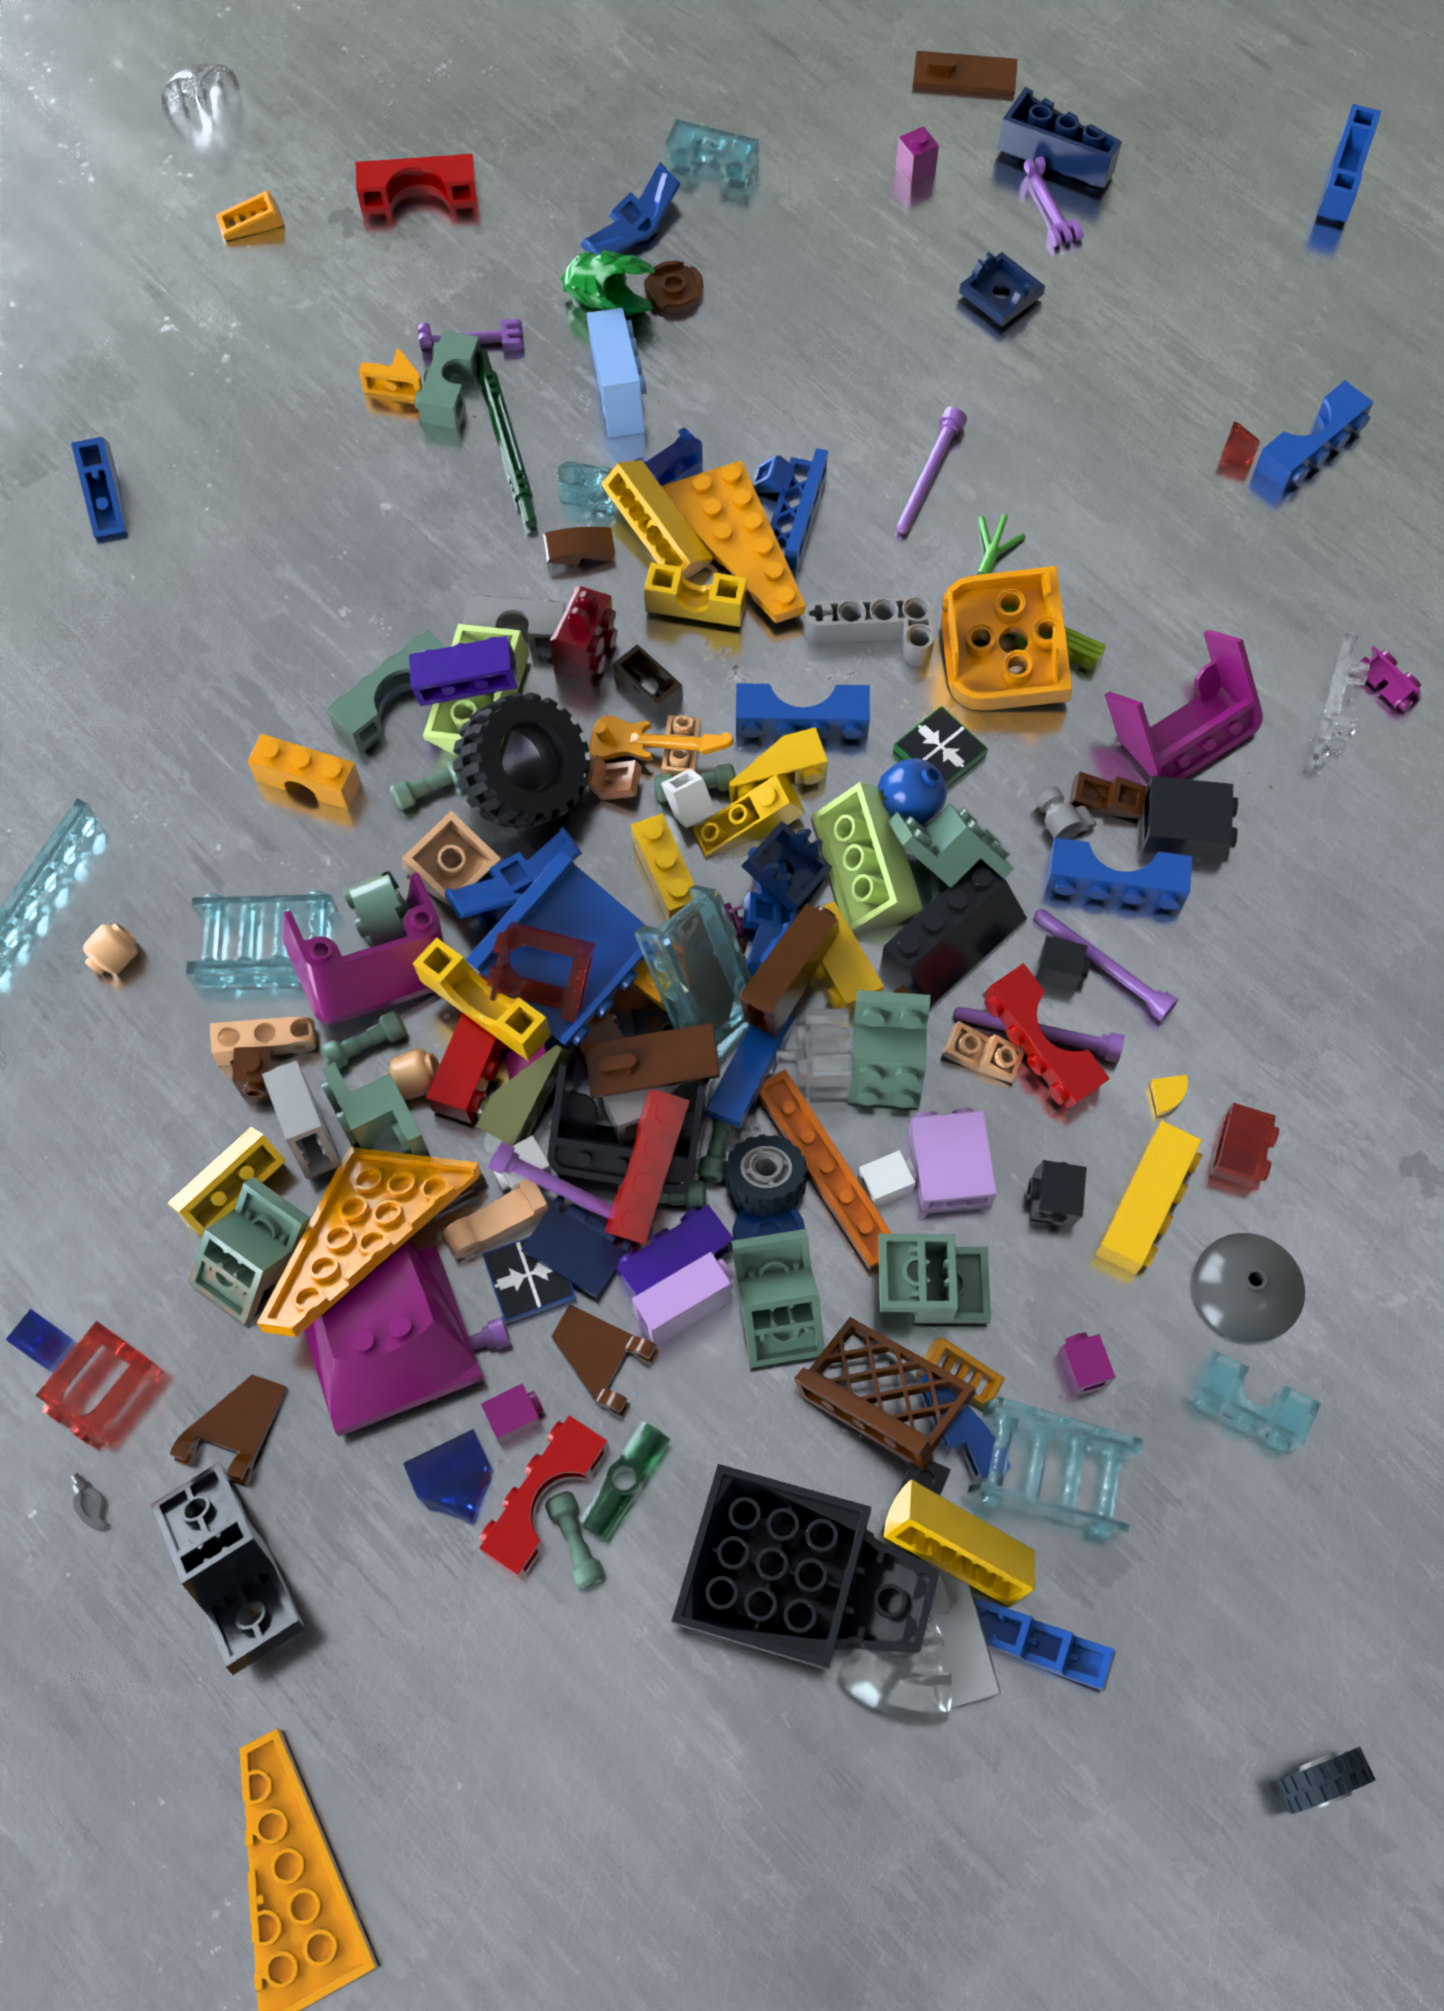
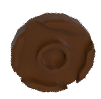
[644,261,704,315]

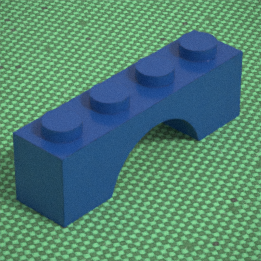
[1317,104,1381,222]
[1255,380,1374,491]
[736,683,870,739]
[1046,837,1193,909]

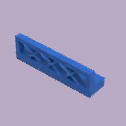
[770,448,828,571]

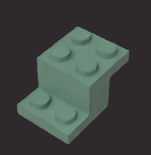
[888,803,1014,888]
[848,990,930,1108]
[321,1062,431,1157]
[188,1177,310,1325]
[731,1229,825,1368]
[878,1234,991,1324]

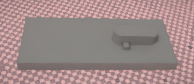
[921,1559,1002,1710]

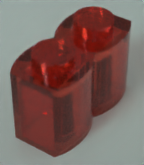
[1211,1103,1279,1189]

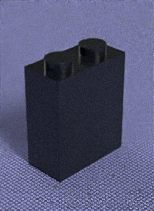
[1142,776,1238,860]

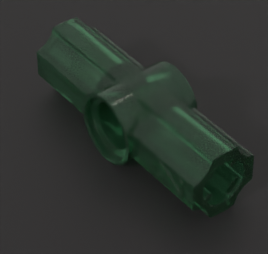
[578,1421,671,1541]

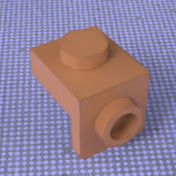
[585,755,642,800]

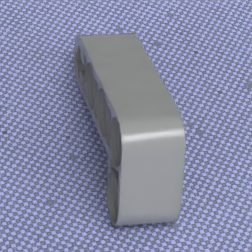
[803,596,935,667]

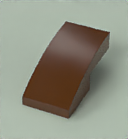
[543,527,615,566]
[1069,771,1147,818]

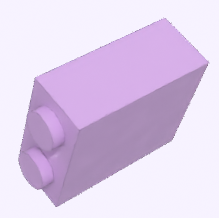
[908,1108,997,1212]
[632,1252,733,1347]

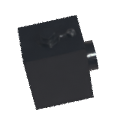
[1027,1160,1087,1225]

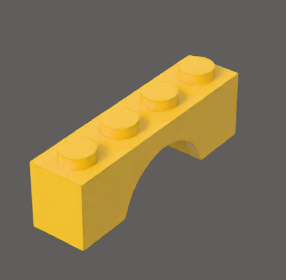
[413,937,552,1061]

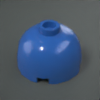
[878,758,948,827]

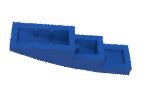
[706,1015,796,1128]
[974,1597,1116,1691]

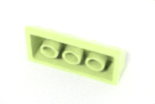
[423,624,529,757]
[811,782,923,934]

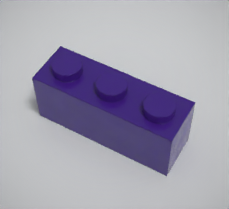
[409,636,518,706]
[616,1204,734,1297]

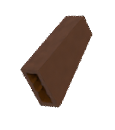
[739,903,839,1037]

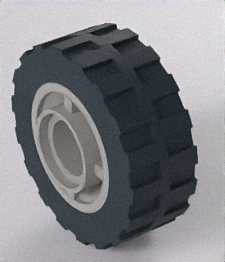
[726,1134,807,1217]
[1275,1747,1376,1814]

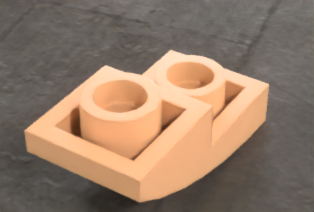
[661,715,701,777]
[941,1021,1025,1083]

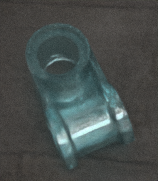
[557,461,613,510]

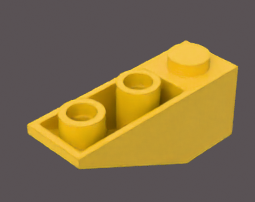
[729,727,828,803]
[693,775,805,858]

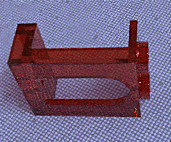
[487,922,596,1023]
[35,1321,164,1446]

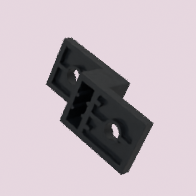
[150,1462,305,1675]

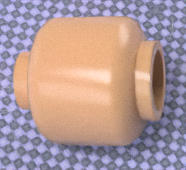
[83,922,137,975]
[385,1048,440,1100]

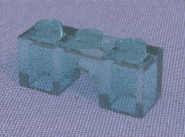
[665,119,759,187]
[1188,1350,1321,1452]

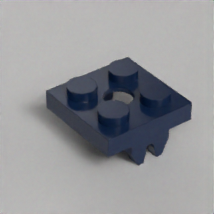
[959,252,1045,327]
[741,821,832,913]

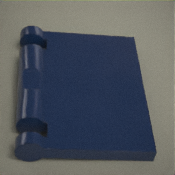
[521,1195,634,1298]

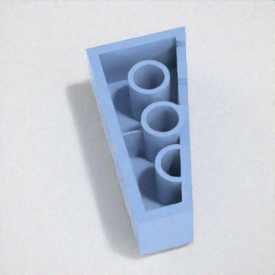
[587,308,647,438]

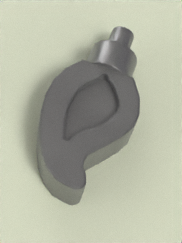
[71,1473,108,1530]

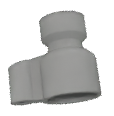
[1035,786,1097,839]

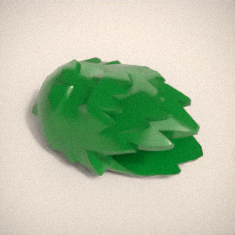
[560,250,656,316]

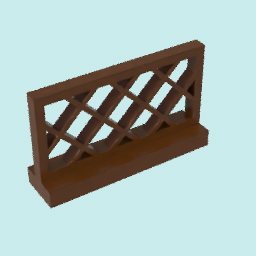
[794,1317,976,1471]

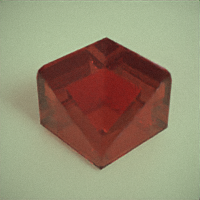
[1221,421,1260,467]

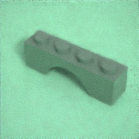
[327,630,446,751]

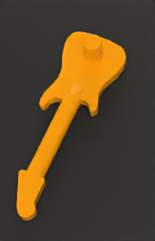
[589,715,734,761]

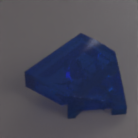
[403,1429,492,1521]

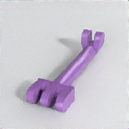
[1024,156,1084,247]
[418,319,524,352]

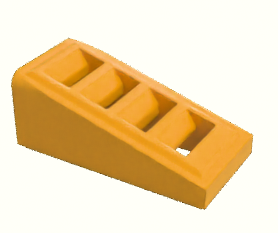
[216,190,285,241]
[917,1337,1005,1411]

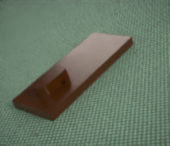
[913,51,1018,96]
[585,1023,720,1099]

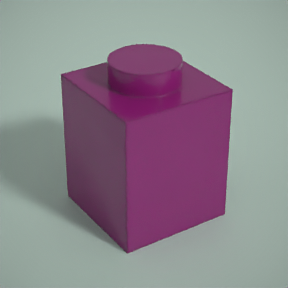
[896,126,939,183]
[1058,1332,1116,1396]
[481,1383,544,1446]

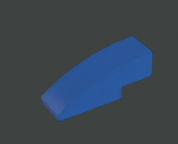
[917,1374,1011,1485]

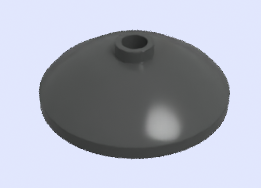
[1192,1233,1305,1343]

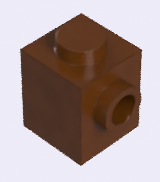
[232,1046,279,1097]

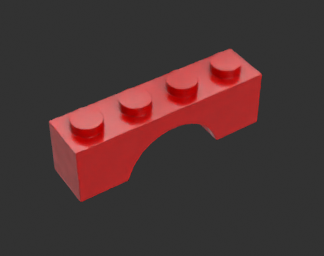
[355,154,478,211]
[982,963,1110,1110]
[604,1089,690,1244]
[479,1415,609,1580]

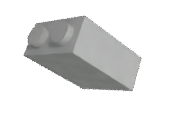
[262,1060,341,1179]

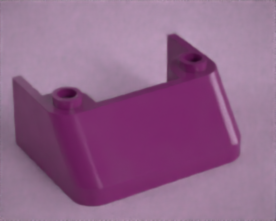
[1104,630,1263,779]
[281,872,443,1024]

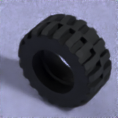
[453,692,590,829]

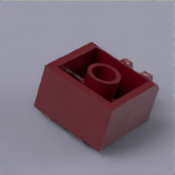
[550,586,618,685]

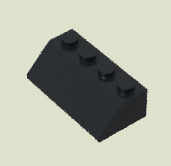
[881,858,1027,1009]

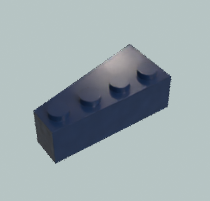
[997,87,1122,188]

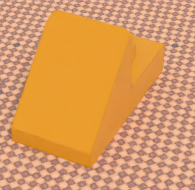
[358,348,422,400]

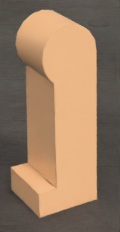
[210,1017,316,1066]
[442,1179,549,1259]

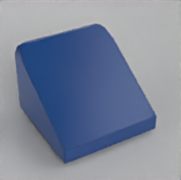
[753,454,794,493]

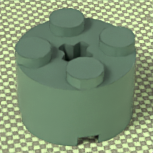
[343,870,409,948]

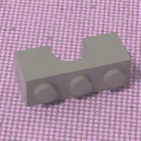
[463,595,566,653]

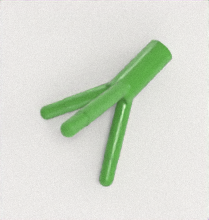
[977,514,1026,575]

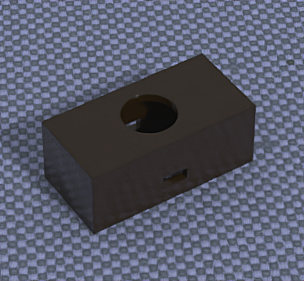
[613,644,683,718]

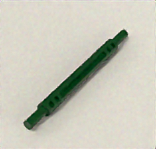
[476,349,537,527]

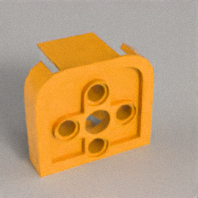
[941,566,1072,711]

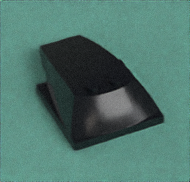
[671,1464,940,1670]

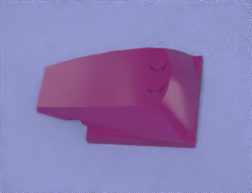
[304,1215,484,1437]

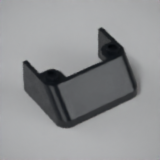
[547,1055,711,1193]

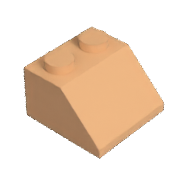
[402,811,501,907]

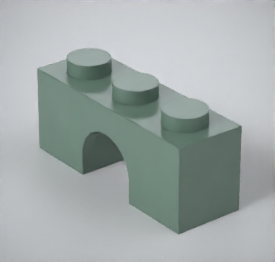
[415,330,481,429]

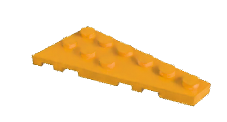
[661,460,806,623]
[239,1728,378,2011]

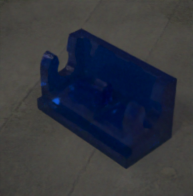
[634,428,703,486]

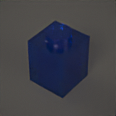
[5,1309,73,1371]

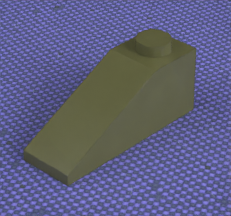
[476,1045,572,1146]

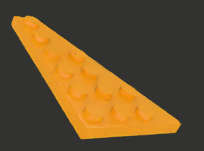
[257,1147,481,1337]

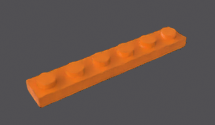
[758,1069,892,1270]

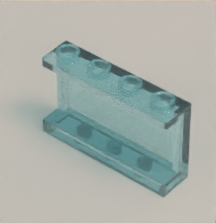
[634,885,752,1046]

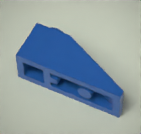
[71,437,127,539]

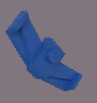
[581,162,681,254]
[444,827,582,919]
[743,847,797,976]

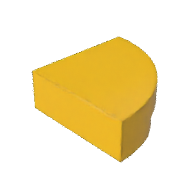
[1150,1075,1188,1117]

